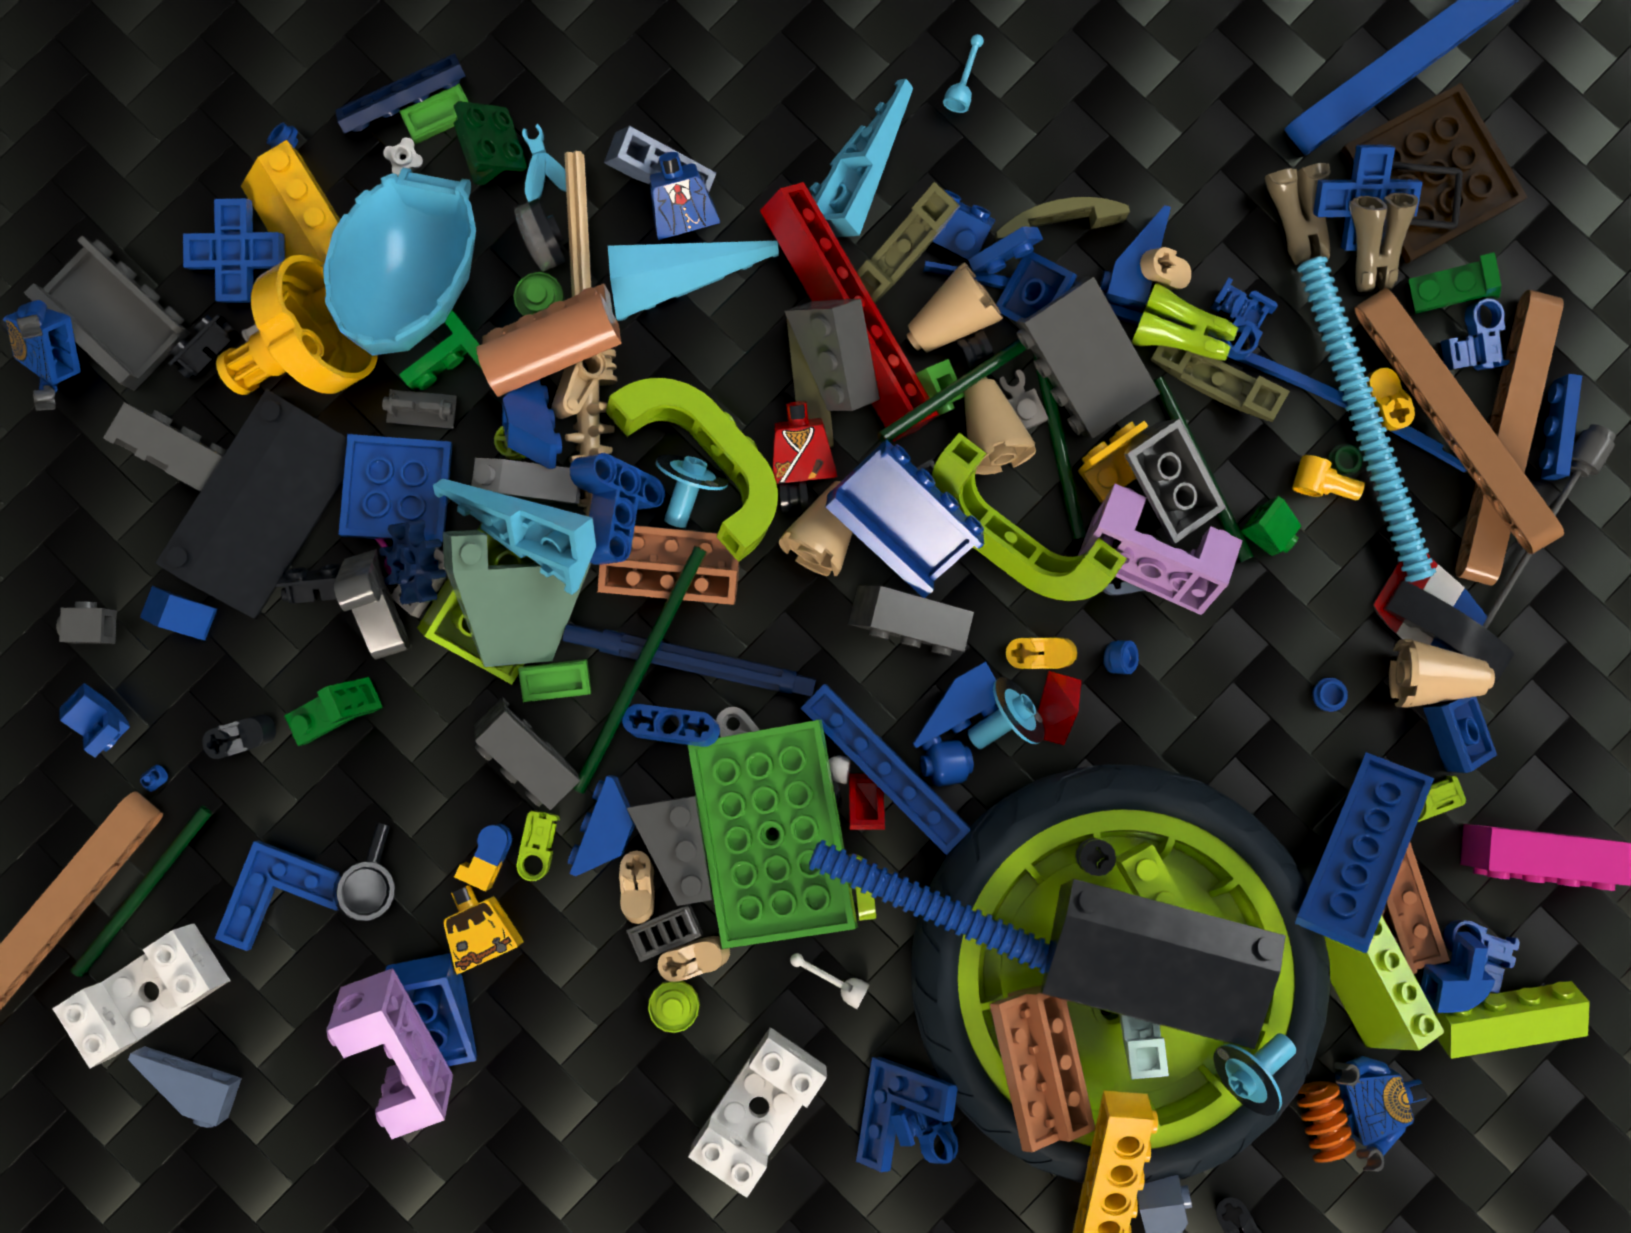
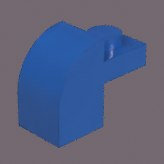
[60,683,130,758]
[1421,932,1495,1013]

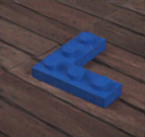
[215,840,340,951]
[856,1057,958,1172]

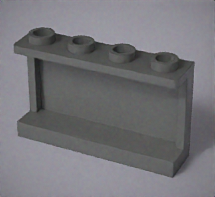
[24,236,190,391]
[1016,276,1160,439]

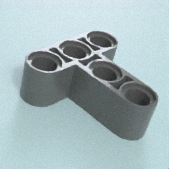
[334,549,409,660]

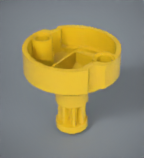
[216,255,378,395]

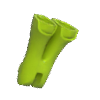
[1131,283,1239,361]

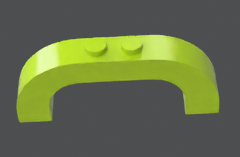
[606,378,778,562]
[932,433,1127,601]

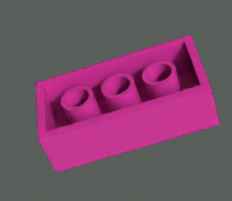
[1460,824,1631,891]

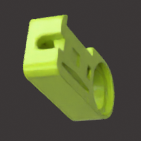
[1418,775,1466,822]
[516,810,560,881]

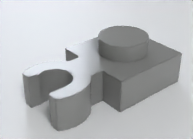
[998,369,1048,430]

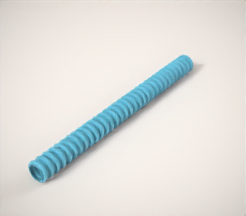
[1297,256,1436,582]

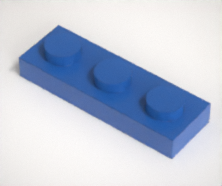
[1539,374,1582,481]

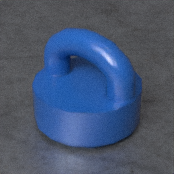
[1104,640,1139,674]

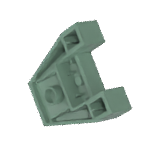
[443,530,591,667]

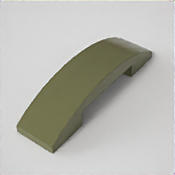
[857,182,960,303]
[993,197,1130,244]
[787,318,834,448]
[1151,346,1290,422]

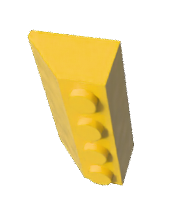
[241,140,340,263]

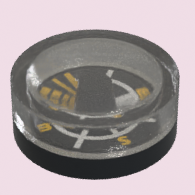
[513,198,566,272]

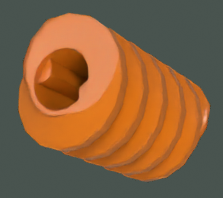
[1297,1081,1356,1163]

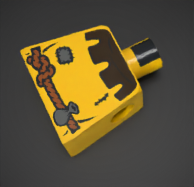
[443,885,524,975]

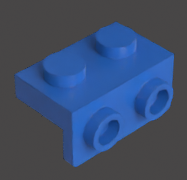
[933,190,996,259]

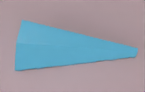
[810,79,913,237]
[608,241,779,321]
[433,479,596,595]

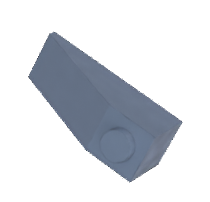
[604,126,716,192]
[128,1046,242,1128]
[1137,1175,1192,1233]

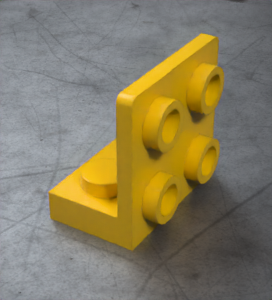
[1078,420,1148,503]

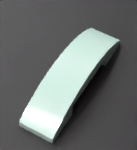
[1119,1014,1169,1080]

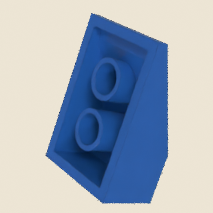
[385,953,477,1066]

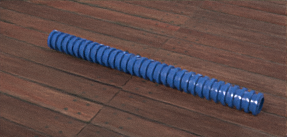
[808,840,1050,974]

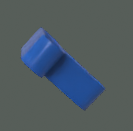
[570,453,665,565]

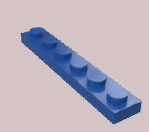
[801,684,971,855]

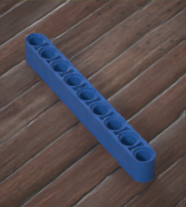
[1284,0,1519,156]

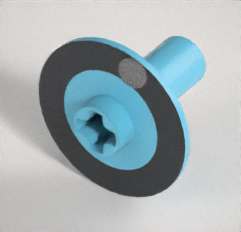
[656,455,729,528]
[968,677,1045,749]
[1213,1033,1296,1116]

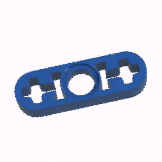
[622,704,720,747]

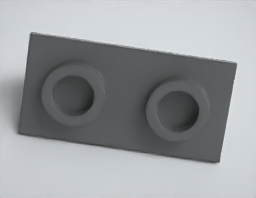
[382,390,457,429]

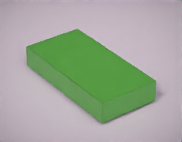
[399,83,468,144]
[518,659,592,702]

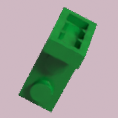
[1409,252,1502,314]
[399,310,482,392]
[284,677,383,746]

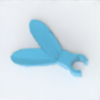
[522,124,566,202]

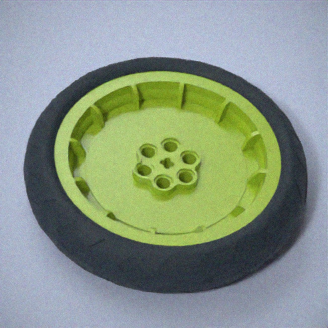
[912,765,1330,1183]

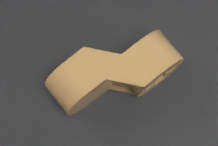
[1140,247,1191,290]
[619,851,655,924]
[657,936,730,982]

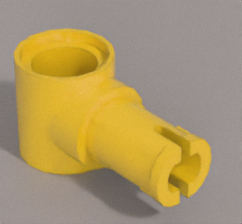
[1292,455,1364,501]

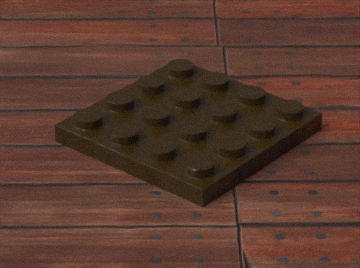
[1341,83,1528,264]

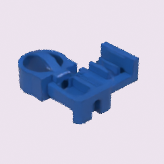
[1210,277,1277,360]
[1440,298,1510,371]
[1443,920,1520,994]
[890,1107,958,1164]

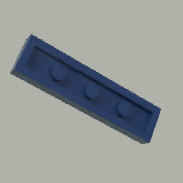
[335,53,465,133]

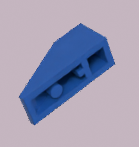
[1099,205,1171,312]

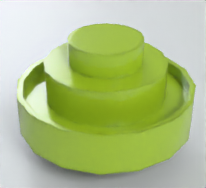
[648,981,700,1033]

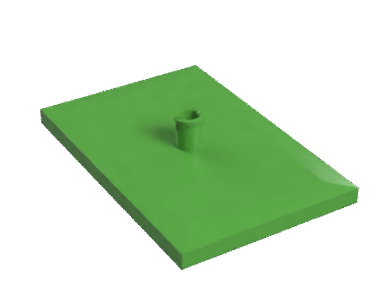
[688,720,858,949]

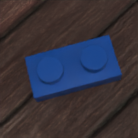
[968,227,1043,275]

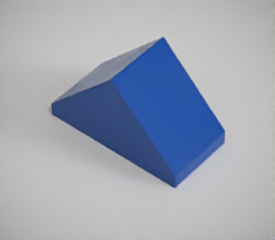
[140,586,217,640]

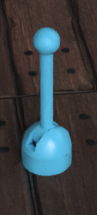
[943,34,984,113]

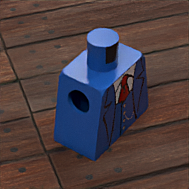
[649,152,720,240]

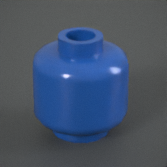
[920,740,974,787]

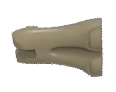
[1264,163,1330,265]
[1349,193,1418,292]

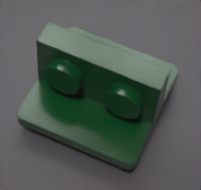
[453,101,527,185]

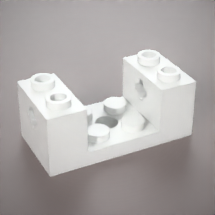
[53,923,230,1068]
[688,1027,827,1198]

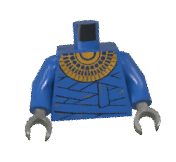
[1,300,81,411]
[1334,1056,1427,1172]

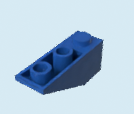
[912,662,999,751]

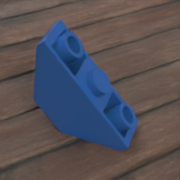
[502,379,562,469]
[568,775,635,876]

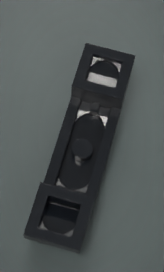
[1383,580,1514,682]

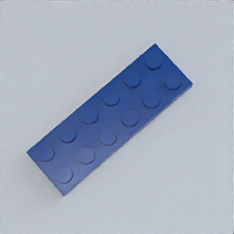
[1295,752,1434,953]

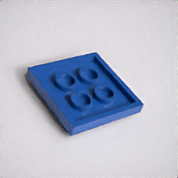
[339,434,453,544]

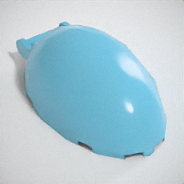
[323,167,476,356]

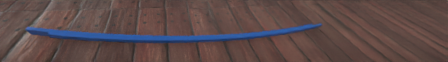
[923,261,1467,472]

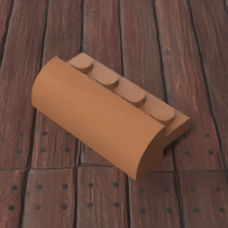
[476,283,621,397]
[597,525,740,605]
[1382,843,1450,974]
[990,985,1095,1153]

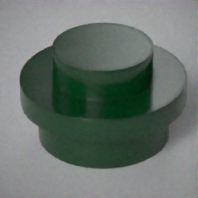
[1327,444,1362,477]

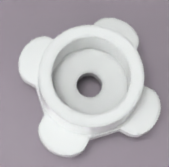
[383,138,423,176]

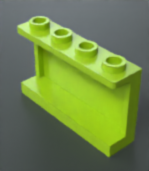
[1324,915,1444,1051]

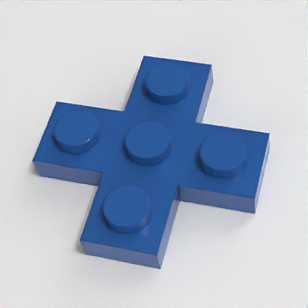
[1313,145,1423,251]
[183,198,285,303]

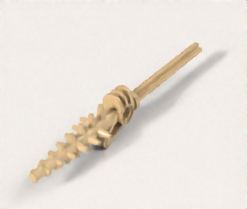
[551,151,617,517]

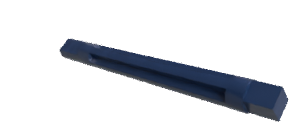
[563,624,816,697]

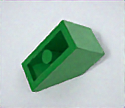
[1241,496,1302,556]

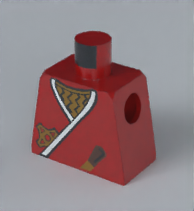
[772,401,837,484]

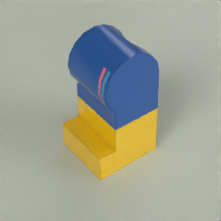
[454,824,513,891]

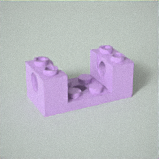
[1078,484,1243,615]
[327,968,453,1139]

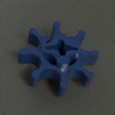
[379,520,446,605]

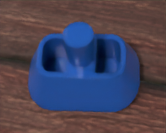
[140,765,168,792]

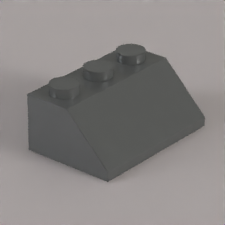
[1124,418,1226,544]

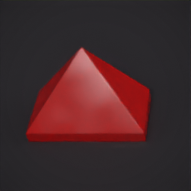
[1038,671,1082,745]
[849,774,885,830]

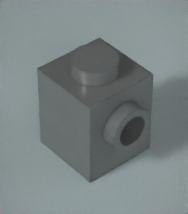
[56,602,117,644]

